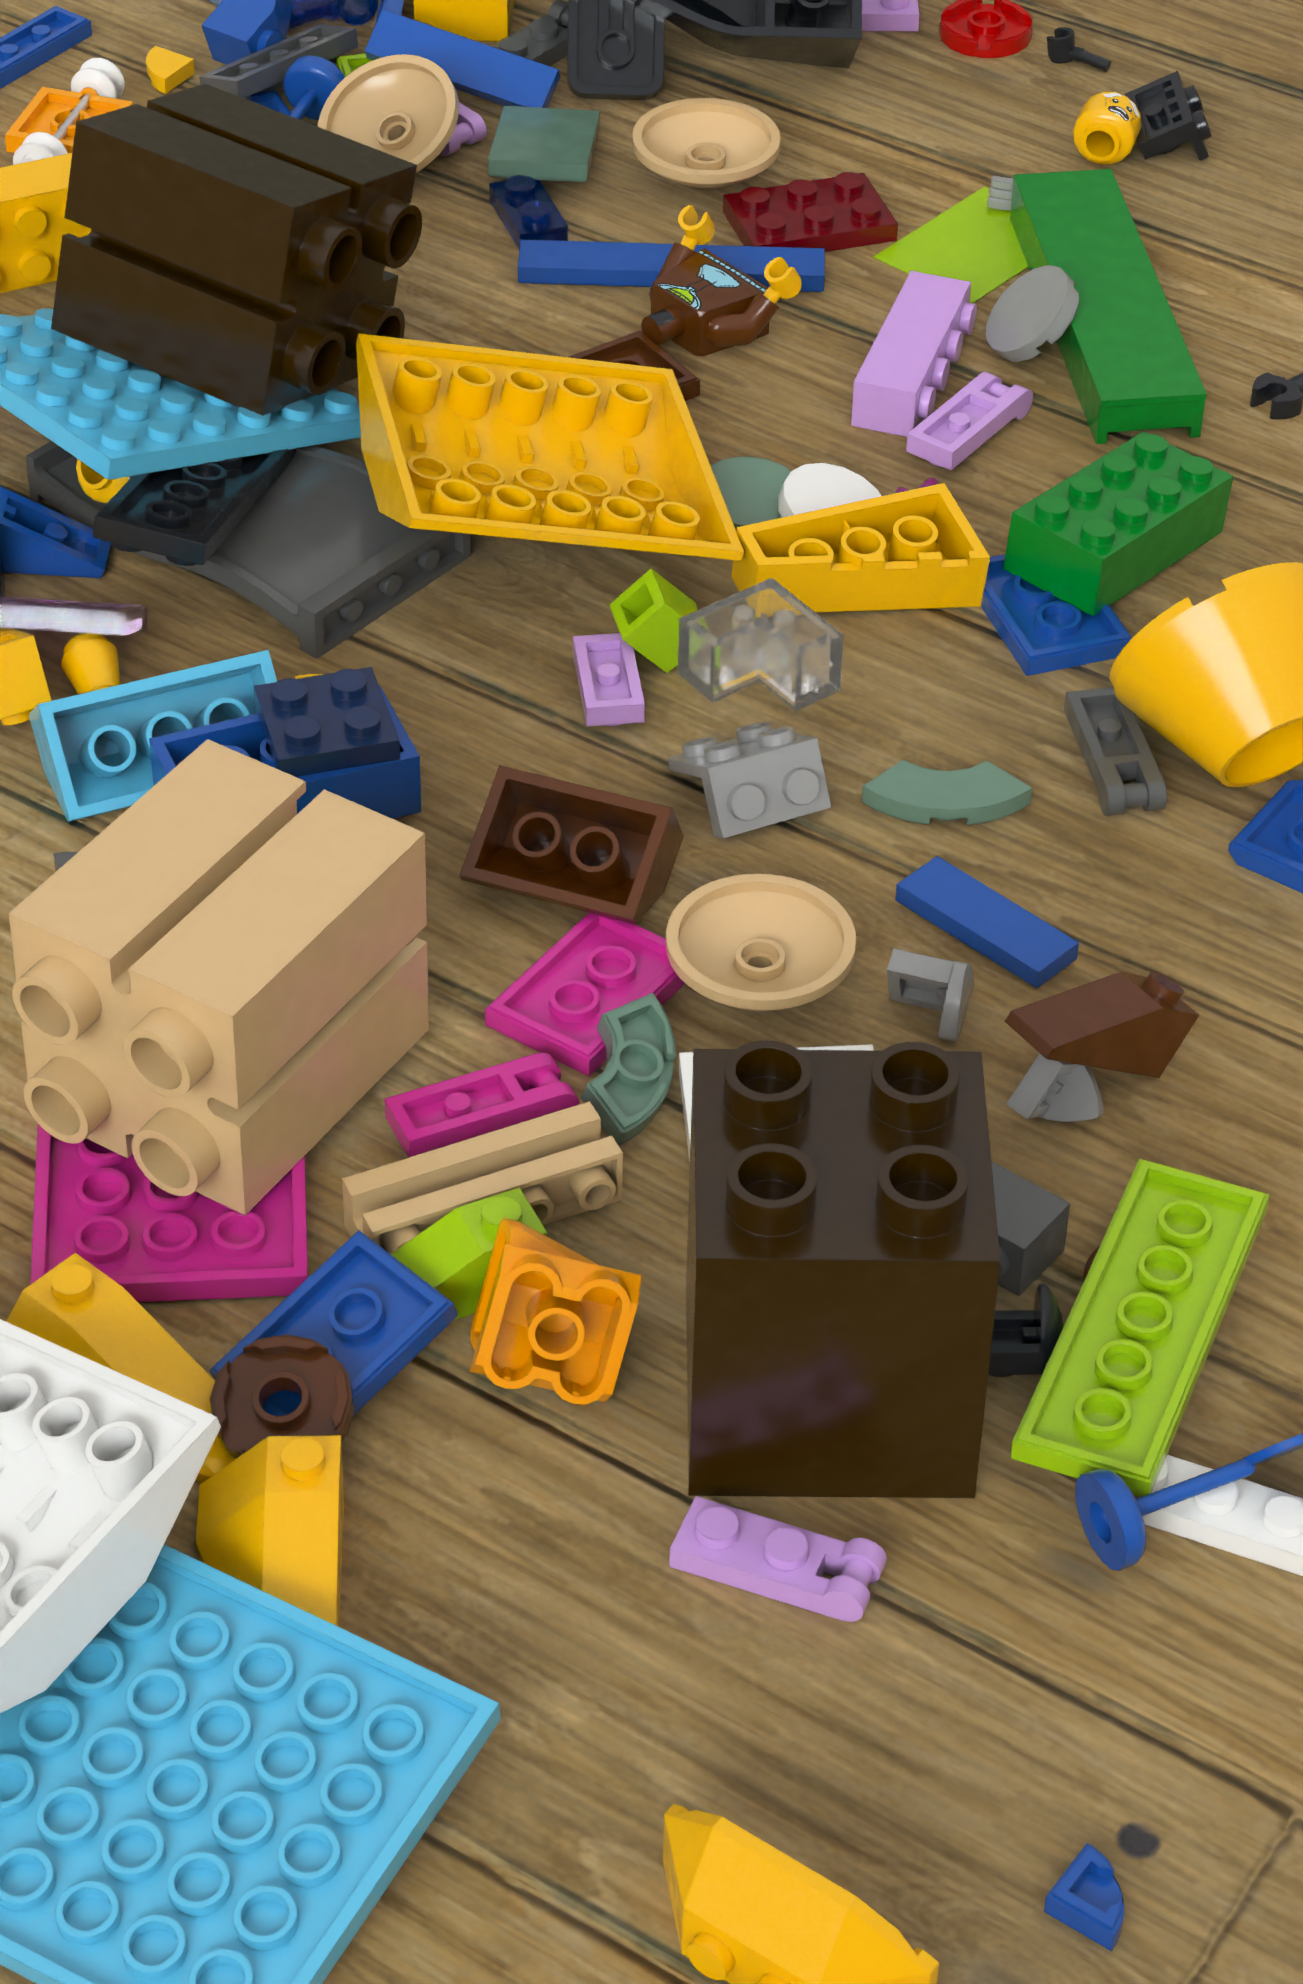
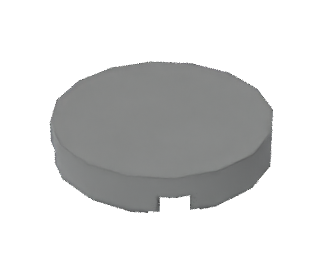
[986,265,1079,362]

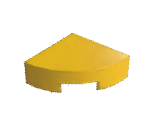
[146,46,195,94]

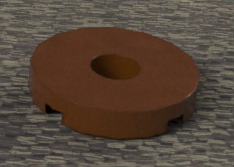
[210,1334,355,1459]

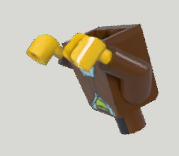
[641,205,802,356]

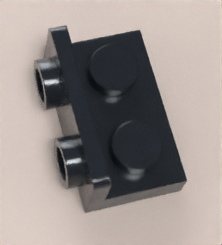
[1124,71,1212,161]

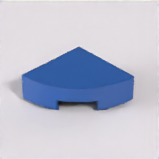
[1044,1843,1125,1952]

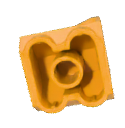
[469,1218,642,1405]

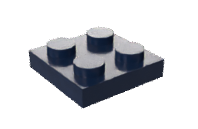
[254,667,400,777]

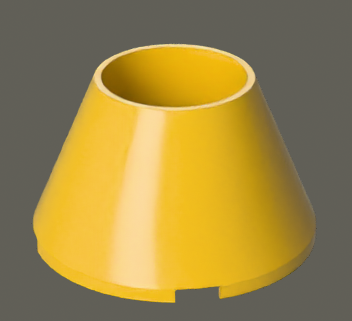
[1109,562,1303,787]

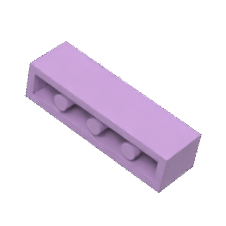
[851,271,977,437]

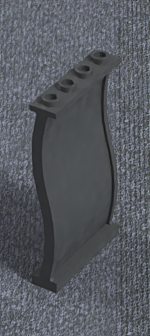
[26,441,471,659]

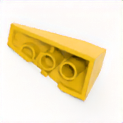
[6,1253,235,1483]
[196,1435,344,1627]

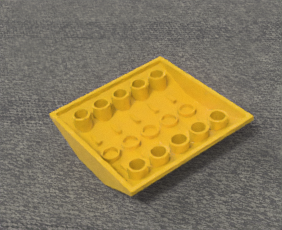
[356,333,744,561]

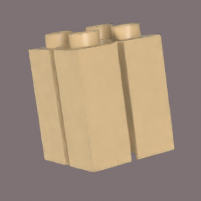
[9,739,429,1215]

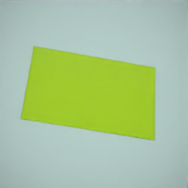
[873,186,1028,303]

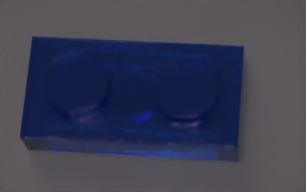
[489,175,568,249]

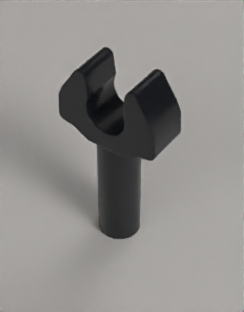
[1250,372,1303,419]

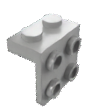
[667,722,831,839]

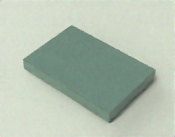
[488,106,600,182]

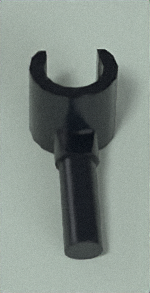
[1047,27,1111,72]

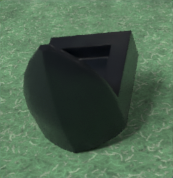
[988,1284,1064,1377]

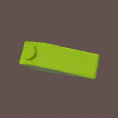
[391,1188,547,1320]

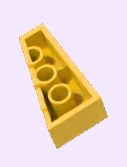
[731,483,990,615]

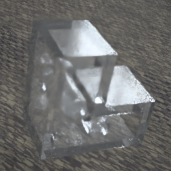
[678,578,844,712]

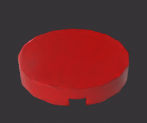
[939,0,1033,58]

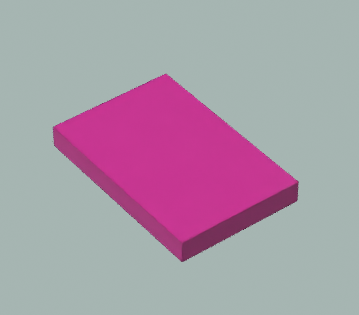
[485,913,685,1076]

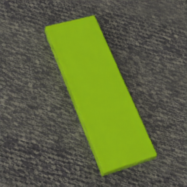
[1011,1158,1270,1497]

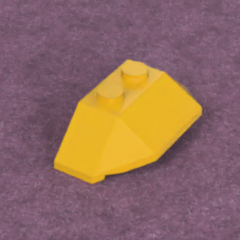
[663,1804,939,1984]

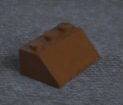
[459,765,684,924]

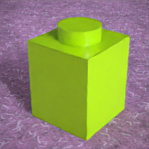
[609,568,709,674]

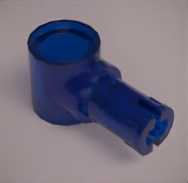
[288,0,379,29]

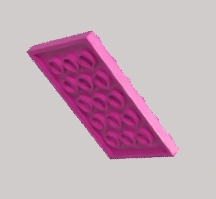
[30,1124,308,1302]

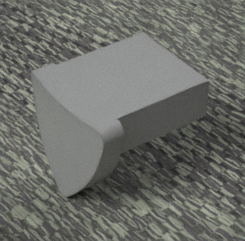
[887,948,974,1042]
[1006,1054,1104,1122]

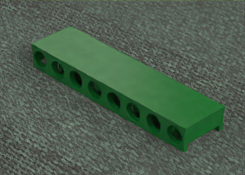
[1010,169,1207,444]

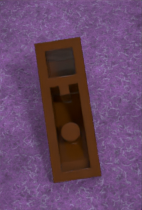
[1004,972,1199,1078]

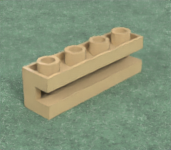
[342,1101,623,1254]

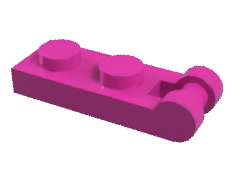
[384,1052,580,1158]

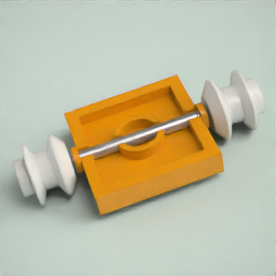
[5,58,133,165]

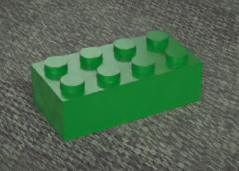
[1003,431,1234,616]

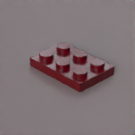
[723,172,898,252]

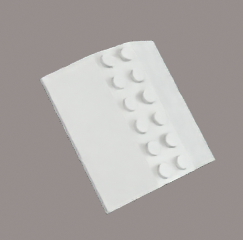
[0,1319,221,1713]

